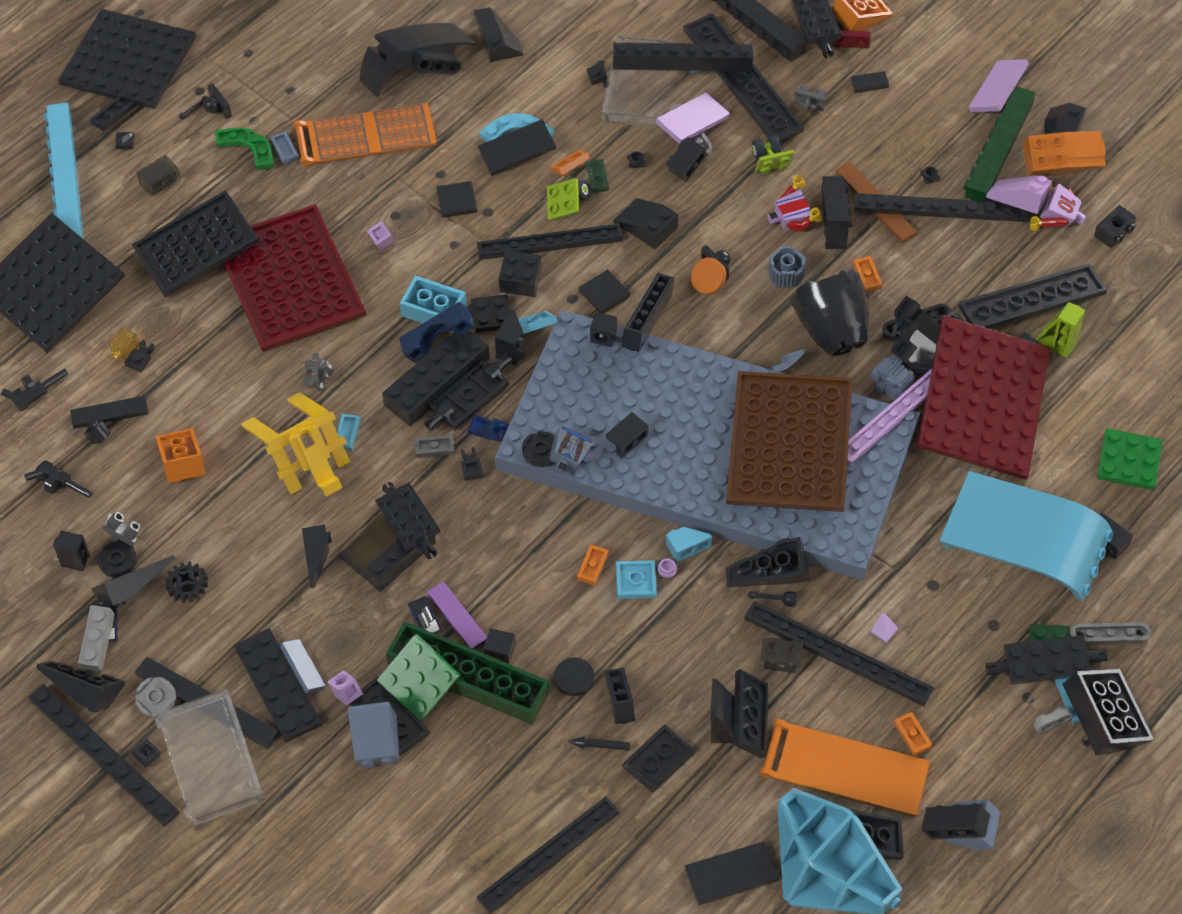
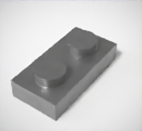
[415,435,454,458]

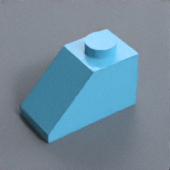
[666,527,712,562]

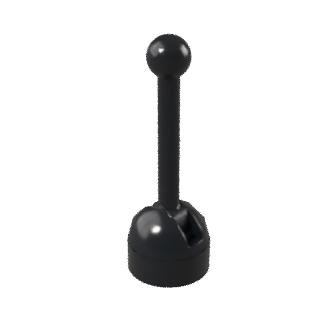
[748,591,796,608]

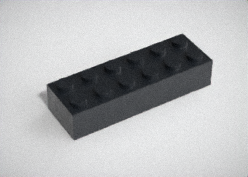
[382,330,490,426]

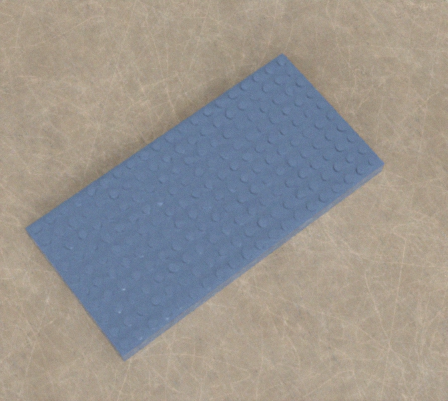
[495,310,920,581]

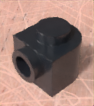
[84,420,111,445]

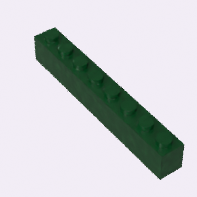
[963,86,1036,201]

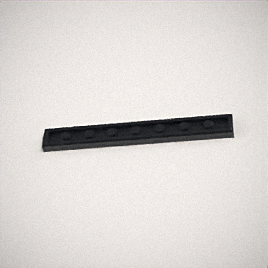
[477,224,623,260]
[135,657,279,749]
[476,796,619,914]

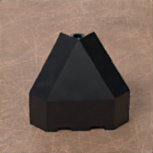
[891,295,940,373]

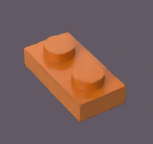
[551,150,590,176]
[853,256,883,293]
[577,544,609,586]
[893,712,933,756]

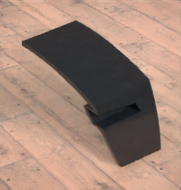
[359,23,478,97]

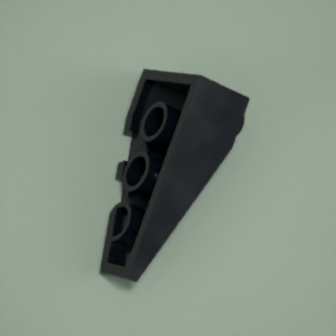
[726,537,809,588]
[36,661,125,712]

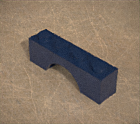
[399,302,475,363]

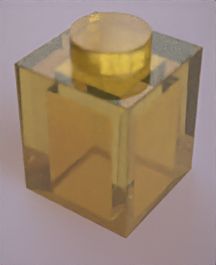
[109,327,140,360]

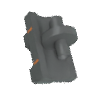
[794,84,826,113]
[304,353,335,391]
[102,511,140,546]

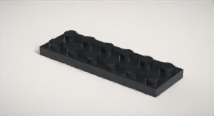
[233,628,322,743]

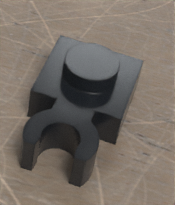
[124,340,155,373]
[461,447,484,481]

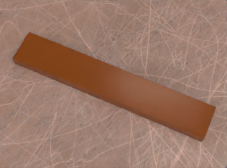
[836,162,917,243]

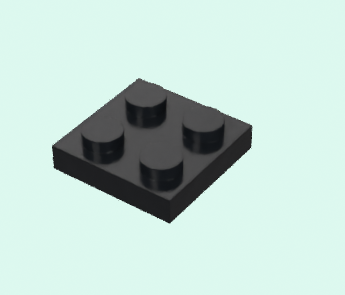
[471,294,510,333]

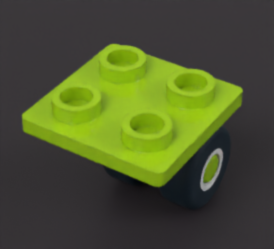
[752,135,794,174]
[547,178,591,221]

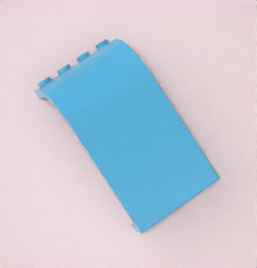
[940,471,1113,601]

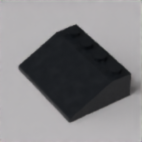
[339,517,436,592]
[1062,669,1154,756]

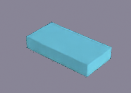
[337,413,361,451]

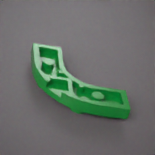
[215,127,274,170]

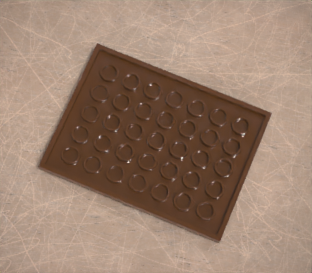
[726,371,853,512]

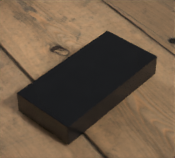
[851,71,889,93]

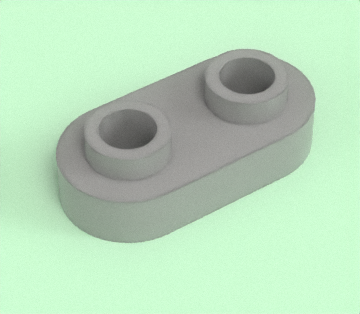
[1033,706,1073,734]

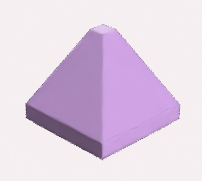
[870,613,898,643]

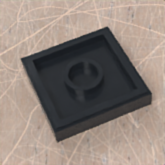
[436,181,477,218]
[579,269,630,314]

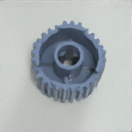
[768,245,806,288]
[870,355,915,400]

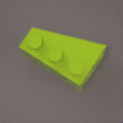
[1035,302,1086,358]

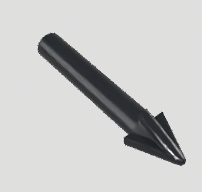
[568,736,630,751]

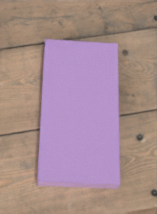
[968,59,1029,112]
[656,93,730,144]

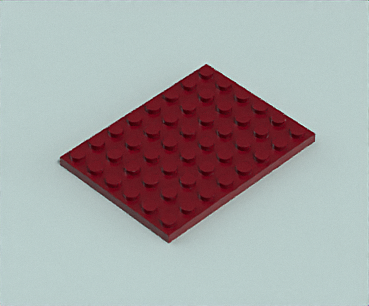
[224,204,367,352]
[917,315,1050,480]

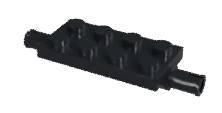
[790,0,841,58]
[424,353,513,431]
[375,482,441,559]
[985,635,1108,685]

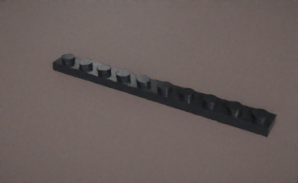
[854,193,1035,222]
[744,601,934,707]
[28,684,180,827]

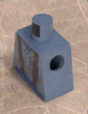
[550,425,594,475]

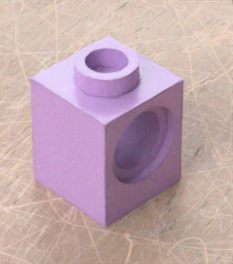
[367,221,396,251]
[328,670,363,706]

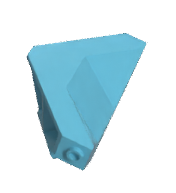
[778,788,902,914]

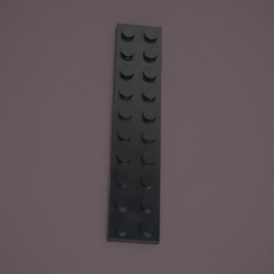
[683,13,804,143]

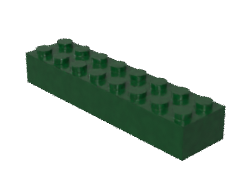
[386,621,550,725]

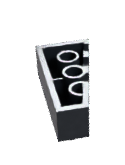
[821,176,852,249]

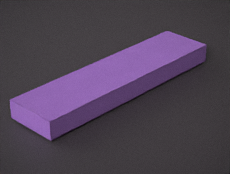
[427,582,487,650]

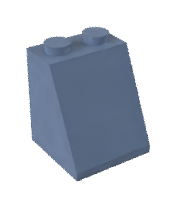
[348,702,400,768]

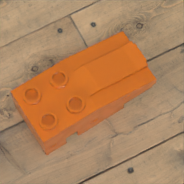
[1023,131,1106,176]

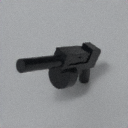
[1,368,68,411]
[24,460,93,498]

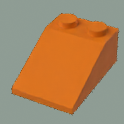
[831,0,893,31]
[155,428,206,483]

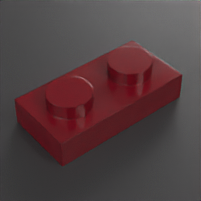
[835,31,871,48]

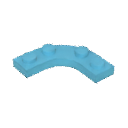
[479,113,554,142]

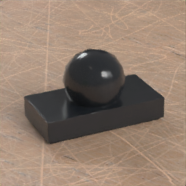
[203,83,232,119]
[701,245,731,281]

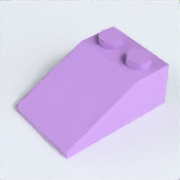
[986,175,1052,214]

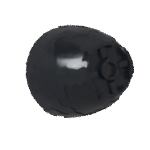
[791,269,869,357]

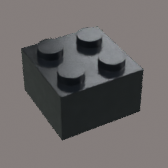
[499,250,542,297]

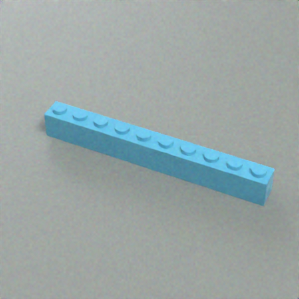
[44,103,84,239]

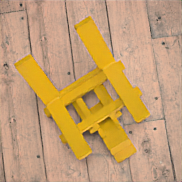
[241,392,350,496]

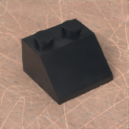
[495,309,526,366]

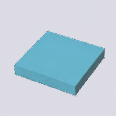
[519,311,558,334]
[616,560,657,599]

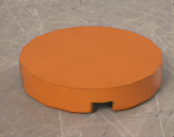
[691,257,726,295]

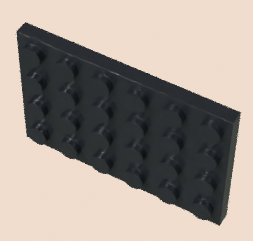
[132,190,260,297]

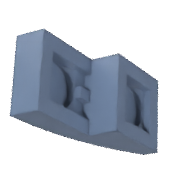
[768,349,804,372]

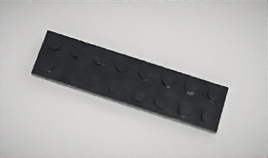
[958,263,1107,329]

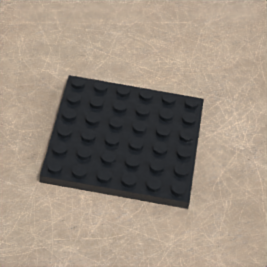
[58,8,196,109]
[0,213,126,353]

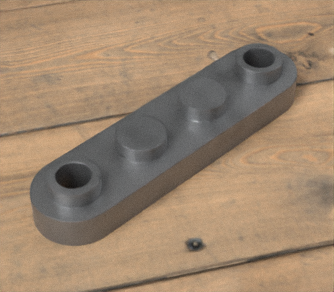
[1070,622,1151,645]

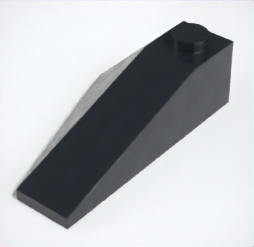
[474,7,523,62]
[1044,102,1086,134]
[91,555,175,609]

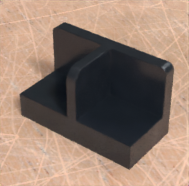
[606,412,649,459]

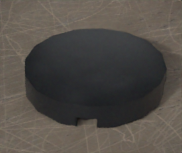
[522,431,554,467]
[97,541,137,578]
[554,657,594,696]

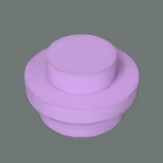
[658,559,677,578]

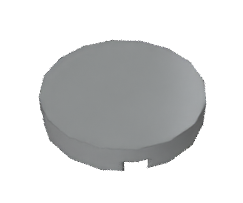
[135,677,176,718]

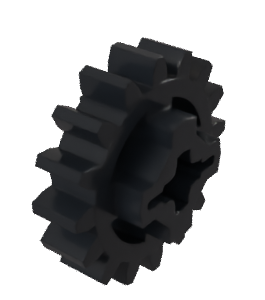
[165,561,209,603]

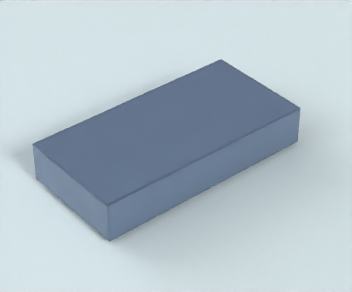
[270,131,299,166]

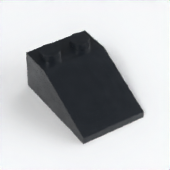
[613,198,678,249]
[711,678,734,744]
[847,808,904,860]

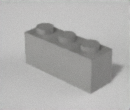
[78,605,115,672]

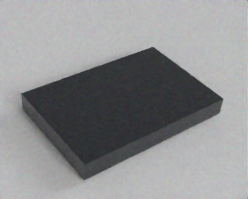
[622,724,695,793]

